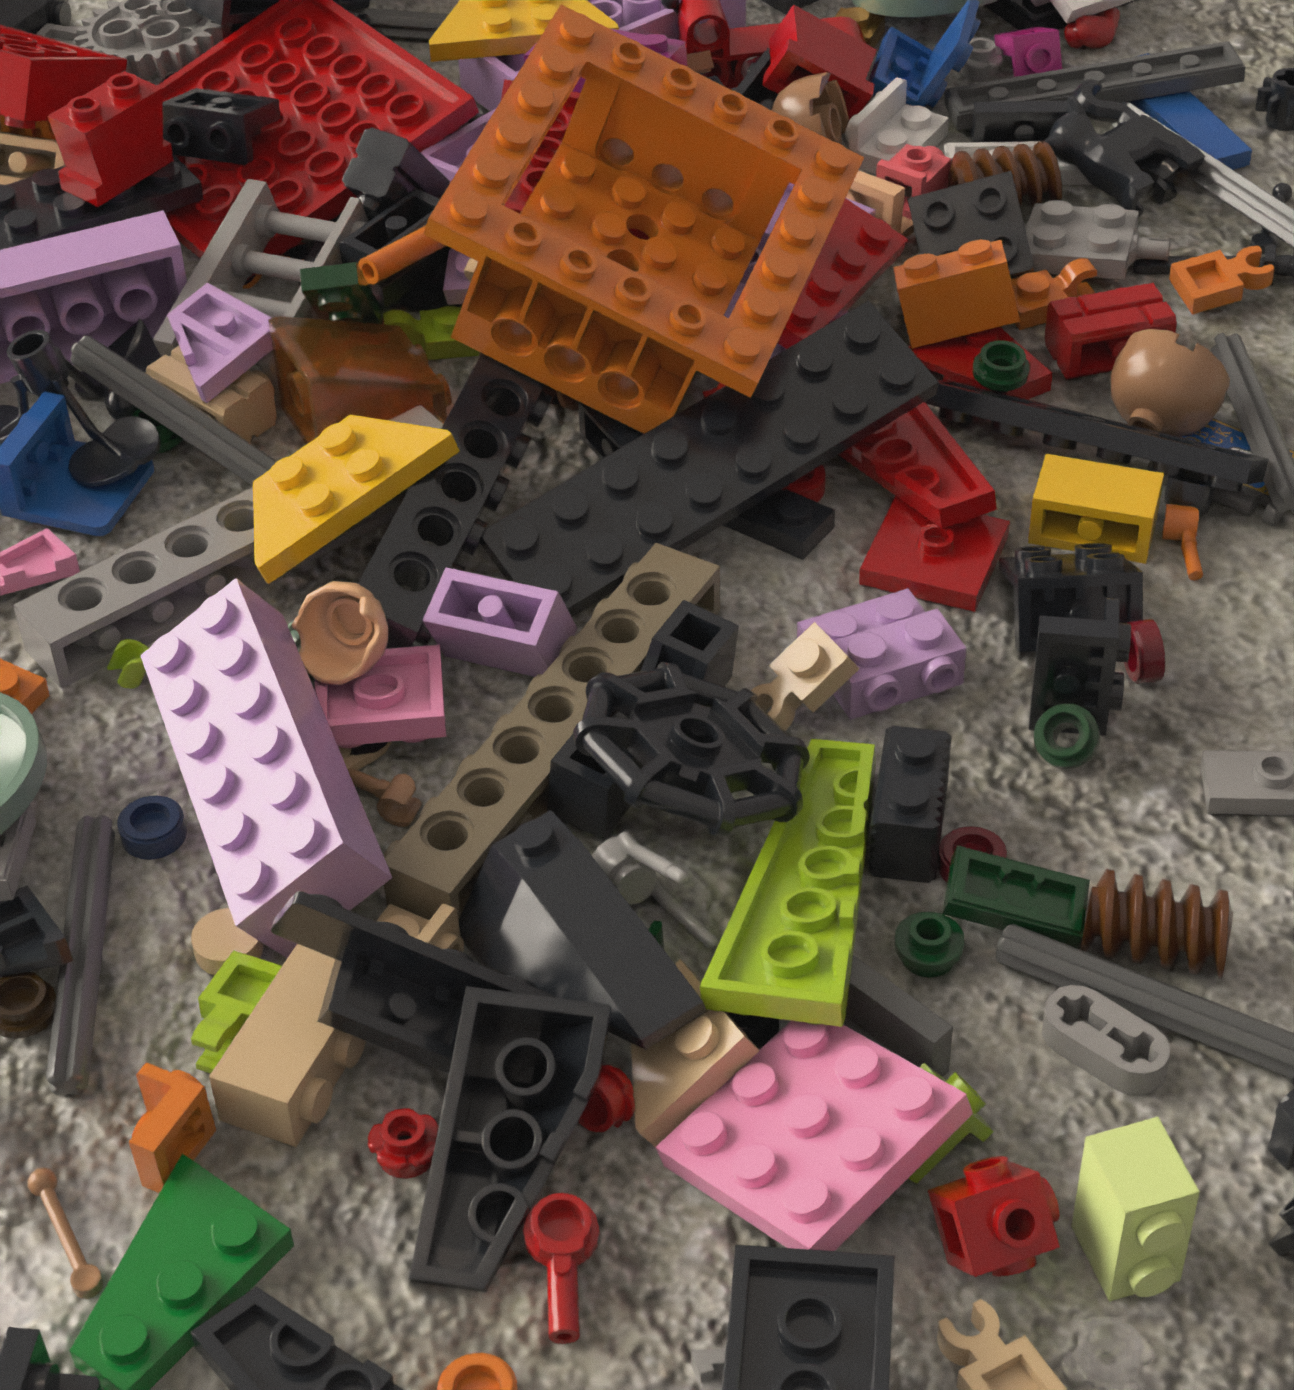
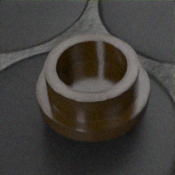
[0,972,56,1039]

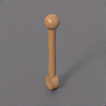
[28,1167,103,1299]

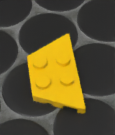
[429,0,619,62]
[253,415,460,584]

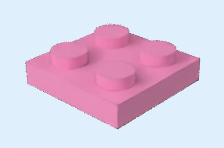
[315,644,446,748]

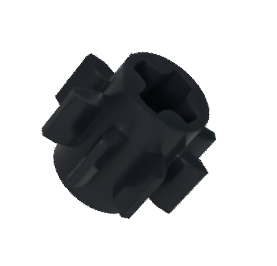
[1255,68,1294,131]

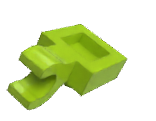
[383,306,480,360]
[191,950,282,1074]

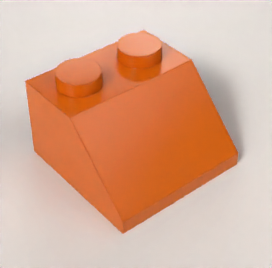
[893,240,1020,348]

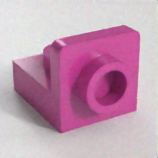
[994,27,1062,77]

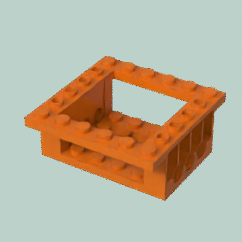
[423,4,865,434]

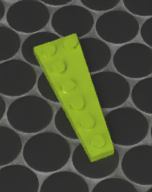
[700,739,876,1027]

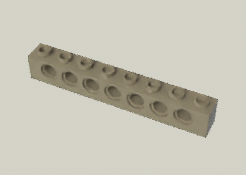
[383,543,720,921]

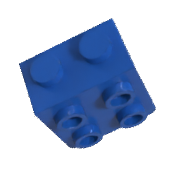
[868,0,981,108]
[0,391,155,536]

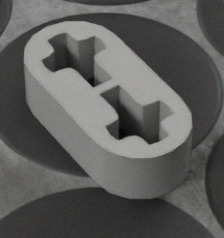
[1042,985,1170,1096]

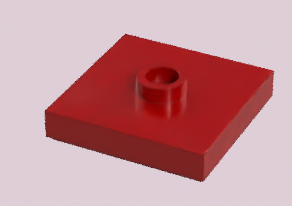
[859,496,1010,612]

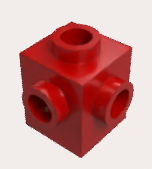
[927,1156,1060,1277]

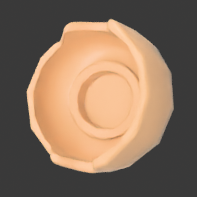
[292,581,388,685]

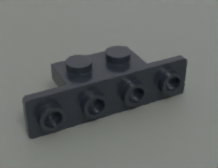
[271,891,558,1074]

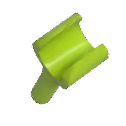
[107,639,150,689]

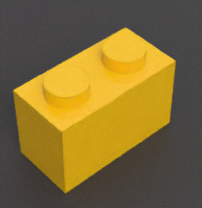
[1028,454,1164,564]

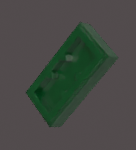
[942,845,1090,948]

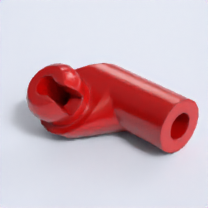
[1064,7,1120,49]

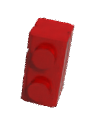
[1044,283,1177,380]

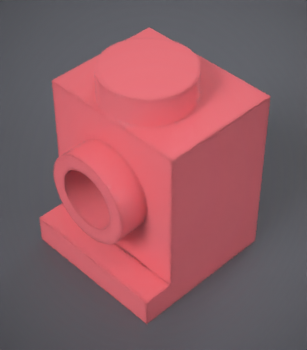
[876,144,952,220]

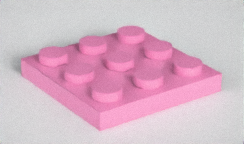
[655,1020,973,1251]

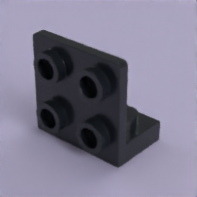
[907,171,1034,278]
[999,543,1143,652]

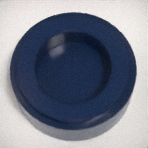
[117,795,187,860]

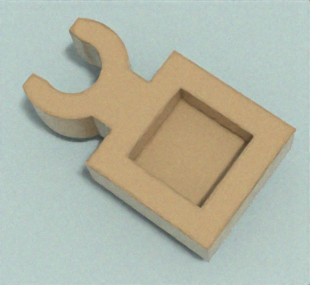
[751,622,859,731]
[937,1299,1067,1390]

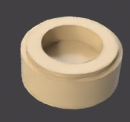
[191,908,263,975]

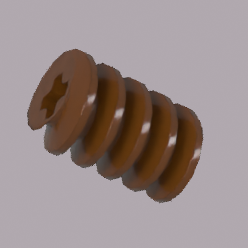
[948,141,1062,209]
[1081,869,1233,980]

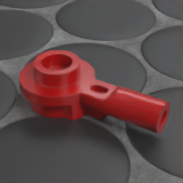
[523,1193,600,1344]

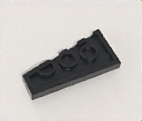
[191,1287,403,1390]

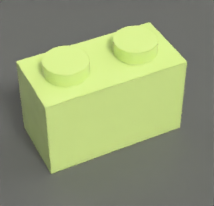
[1071,1117,1200,1302]

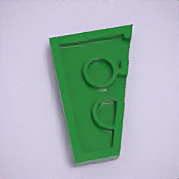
[70,1153,294,1390]

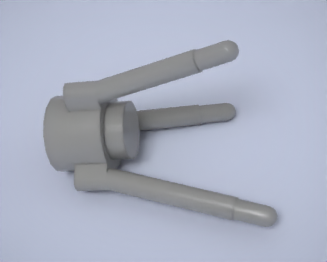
[592,831,719,950]

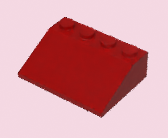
[0,25,127,129]

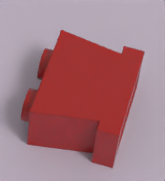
[762,4,877,121]
[48,71,173,207]

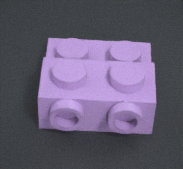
[797,588,966,720]

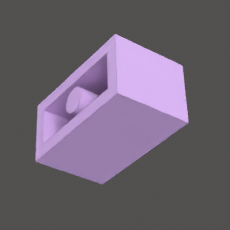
[423,568,577,677]

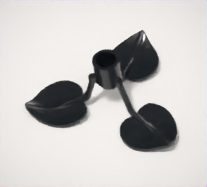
[0,319,161,487]

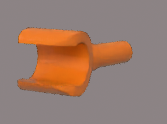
[1162,504,1203,581]

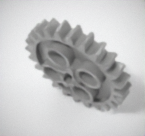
[74,0,233,80]

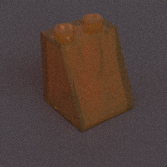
[268,316,452,445]

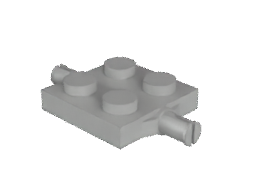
[1024,200,1171,280]

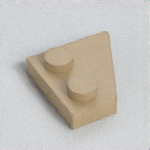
[631,959,759,1147]

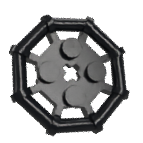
[572,662,810,836]

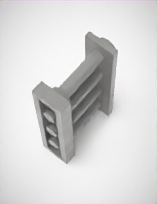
[153,179,369,399]

